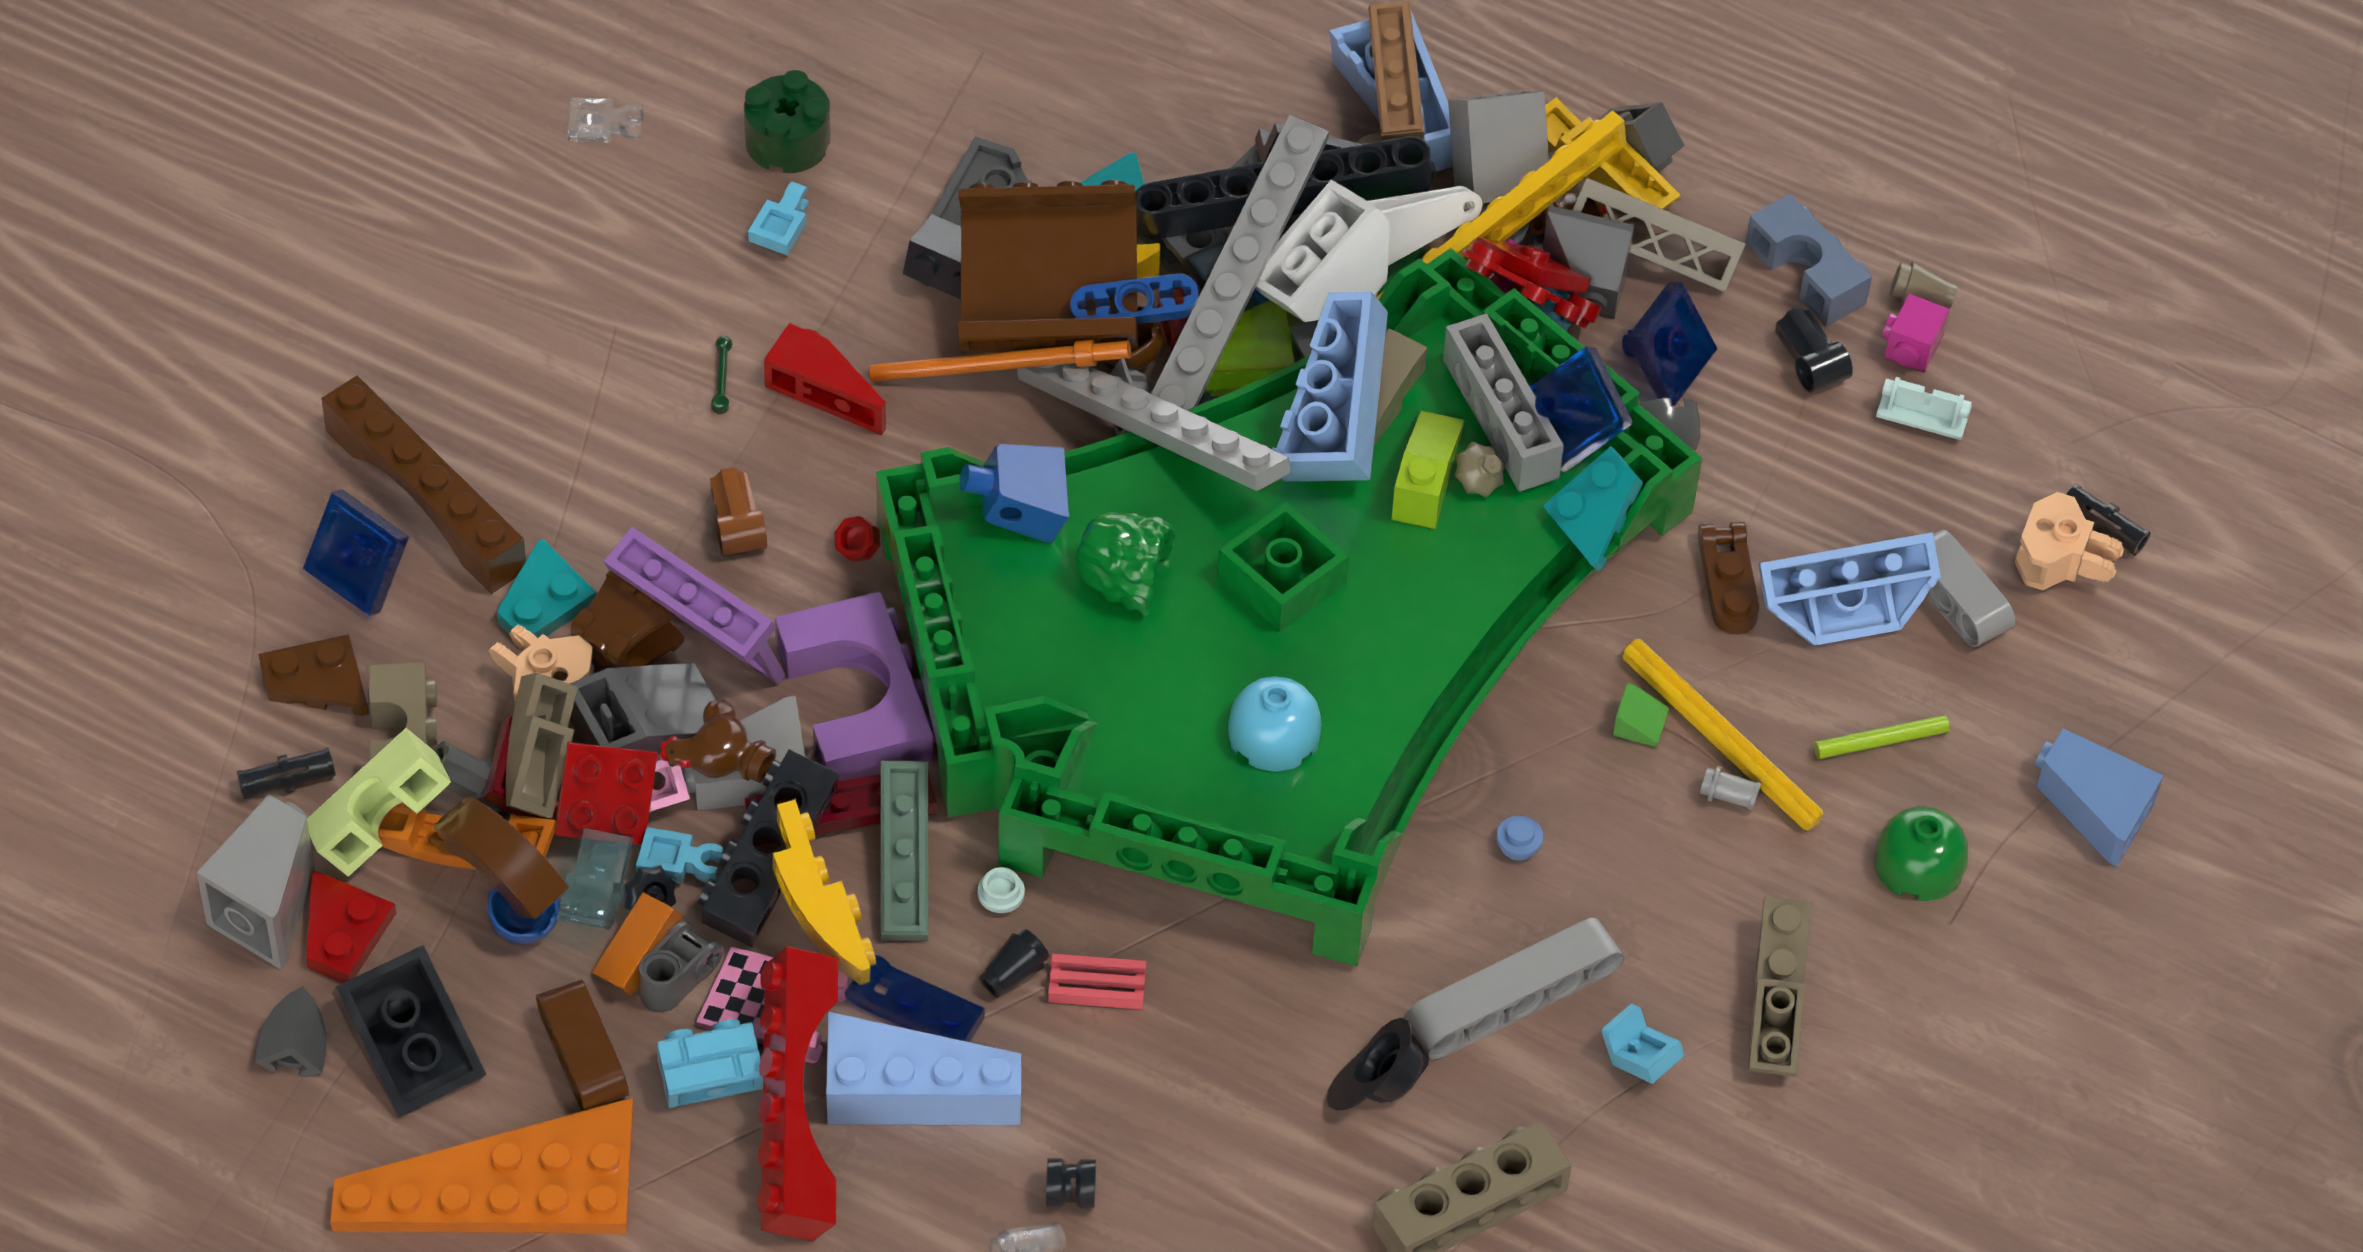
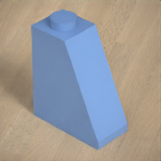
[2035,728,2164,867]

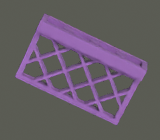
[603,527,786,685]

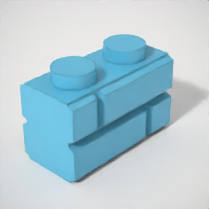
[657,1019,763,1108]

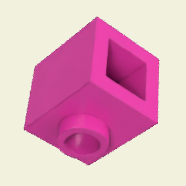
[1882,294,1950,373]

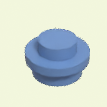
[1496,816,1543,861]

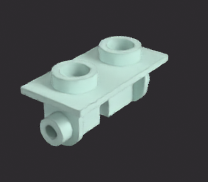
[1876,377,1972,440]

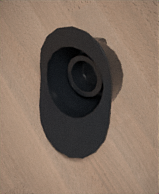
[1326,1018,1429,1111]

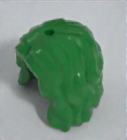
[1076,512,1176,616]

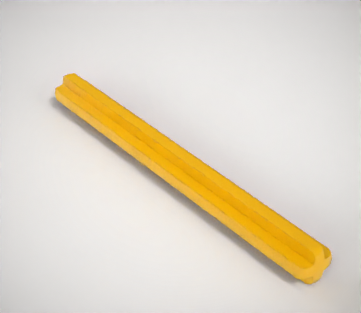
[1623,639,1823,831]

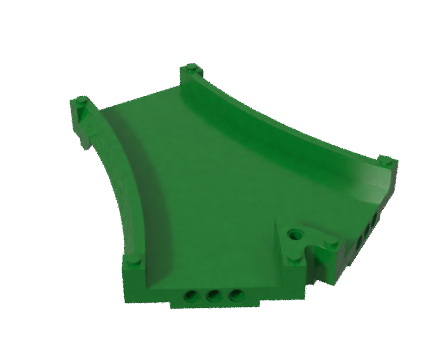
[876,248,1702,966]

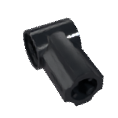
[1775,307,1853,393]

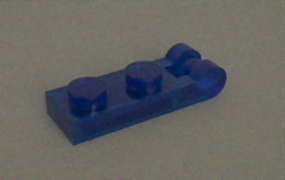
[845,954,985,1042]

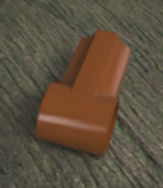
[710,467,767,556]

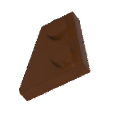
[258,634,369,716]

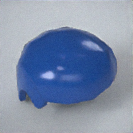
[487,887,560,945]

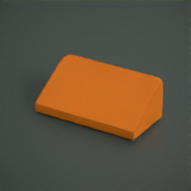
[591,893,683,997]

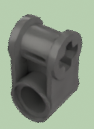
[639,920,724,1012]

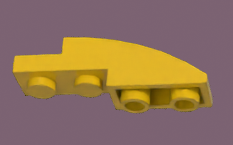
[772,800,876,985]

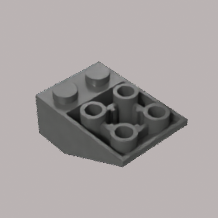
[569,663,716,755]

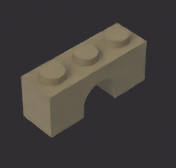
[369,662,438,803]

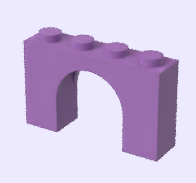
[775,592,936,781]

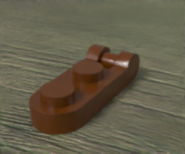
[1698,522,1759,635]

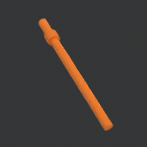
[869,339,1131,382]

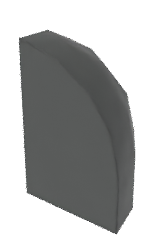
[254,986,326,1076]

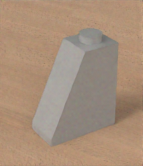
[683,696,805,811]

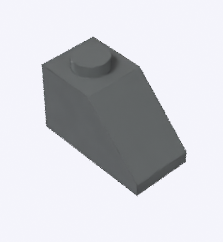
[1597,102,1684,171]

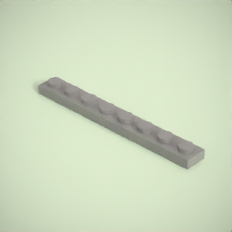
[1151,115,1329,410]
[1017,363,1290,491]

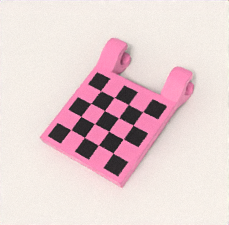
[696,946,850,1063]

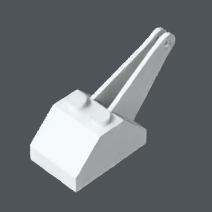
[1255,180,1482,322]

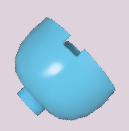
[1228,676,1322,772]

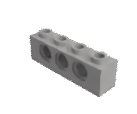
[1443,314,1564,492]

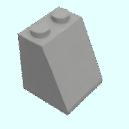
[197,794,315,970]

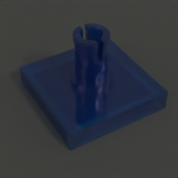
[1622,282,1718,406]
[1530,346,1633,472]
[303,489,410,616]

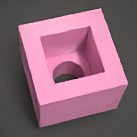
[650,754,690,812]

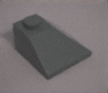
[1542,205,1634,319]

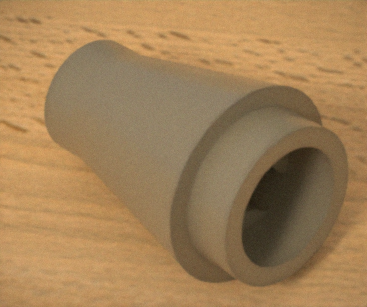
[1890,261,1958,309]

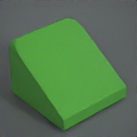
[1613,683,1669,747]

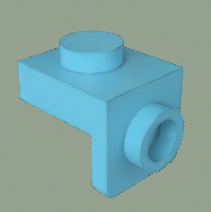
[1602,1004,1685,1084]

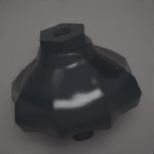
[624,865,677,911]

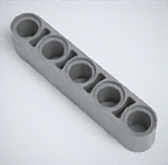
[1403,918,1625,1060]

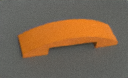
[378,803,556,870]

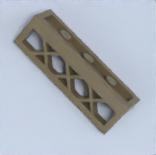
[1571,177,1745,292]

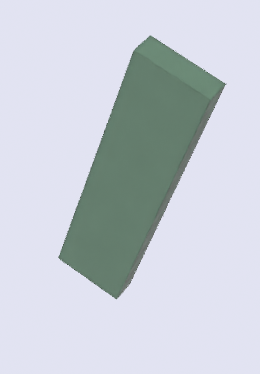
[880,761,929,941]

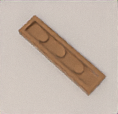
[1368,0,1425,141]

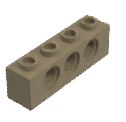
[1372,1121,1572,1252]

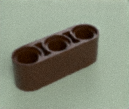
[536,979,629,1111]

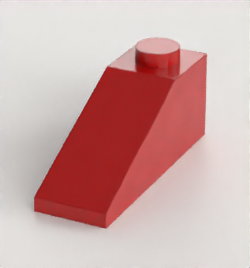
[764,323,886,435]

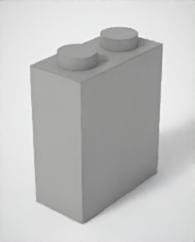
[1448,90,1549,211]

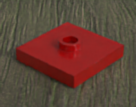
[1476,237,1591,294]

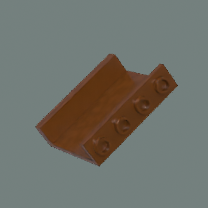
[958,180,1138,353]

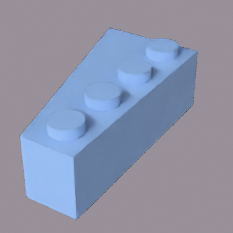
[1272,291,1388,481]

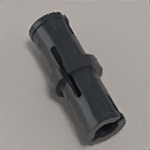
[2066,484,2151,556]
[237,747,336,799]

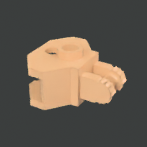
[2015,492,2124,591]
[488,624,595,702]

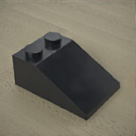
[332,945,487,1117]

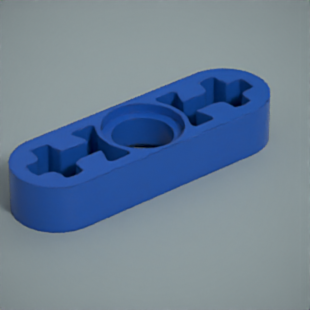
[1070,274,1199,324]

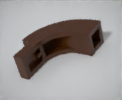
[429,796,569,919]

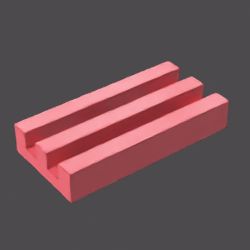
[1048,954,1147,1010]

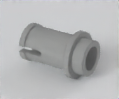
[1699,766,1761,811]

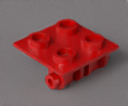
[552,742,658,845]

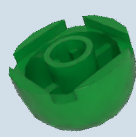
[1874,806,1968,902]

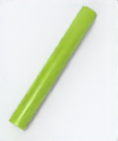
[1814,715,1950,759]

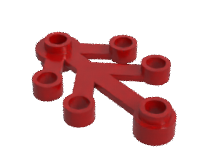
[1461,240,1602,329]

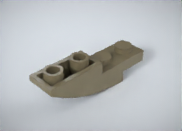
[1748,896,1812,1077]

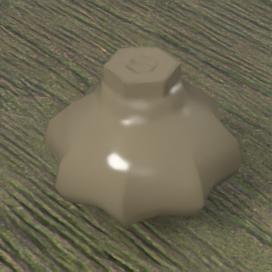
[1454,442,1505,498]

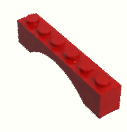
[757,946,838,1241]

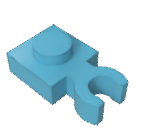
[636,827,723,884]

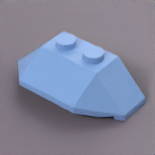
[1758,532,1941,646]

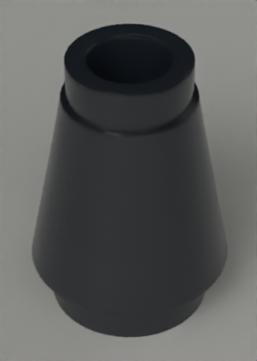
[979,929,1050,998]

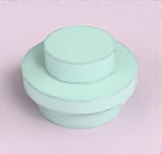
[978,867,1025,913]

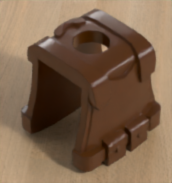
[571,571,684,670]

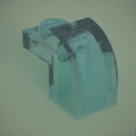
[557,828,633,930]

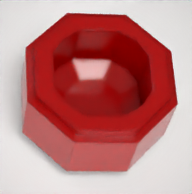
[834,516,881,562]

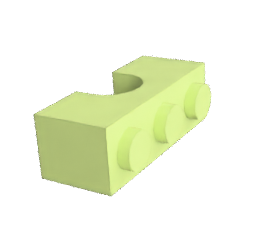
[307,728,451,877]

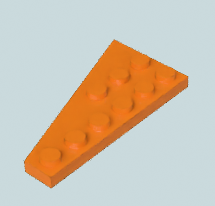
[330,1098,634,1234]

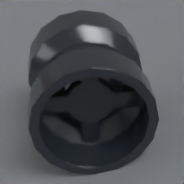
[1046,1158,1096,1208]

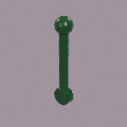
[711,336,733,414]

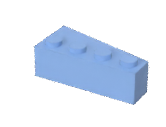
[1329,11,1453,171]
[826,1012,1021,1125]

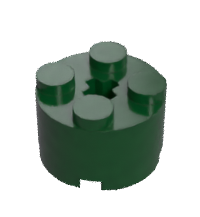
[744,70,831,173]

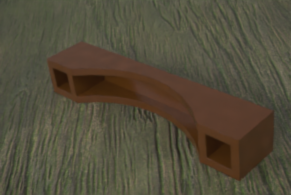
[321,375,526,594]

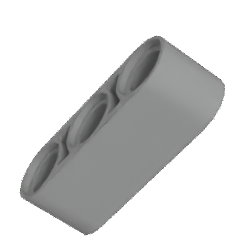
[1926,529,2015,647]

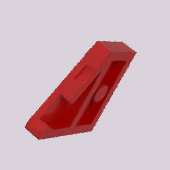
[306,870,396,983]

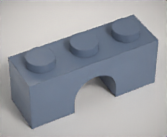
[1745,194,1872,326]

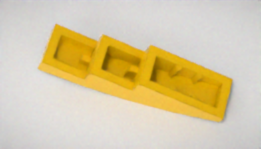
[1545,97,1681,210]

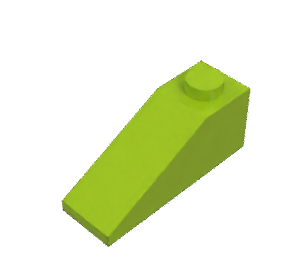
[1391,411,1465,529]

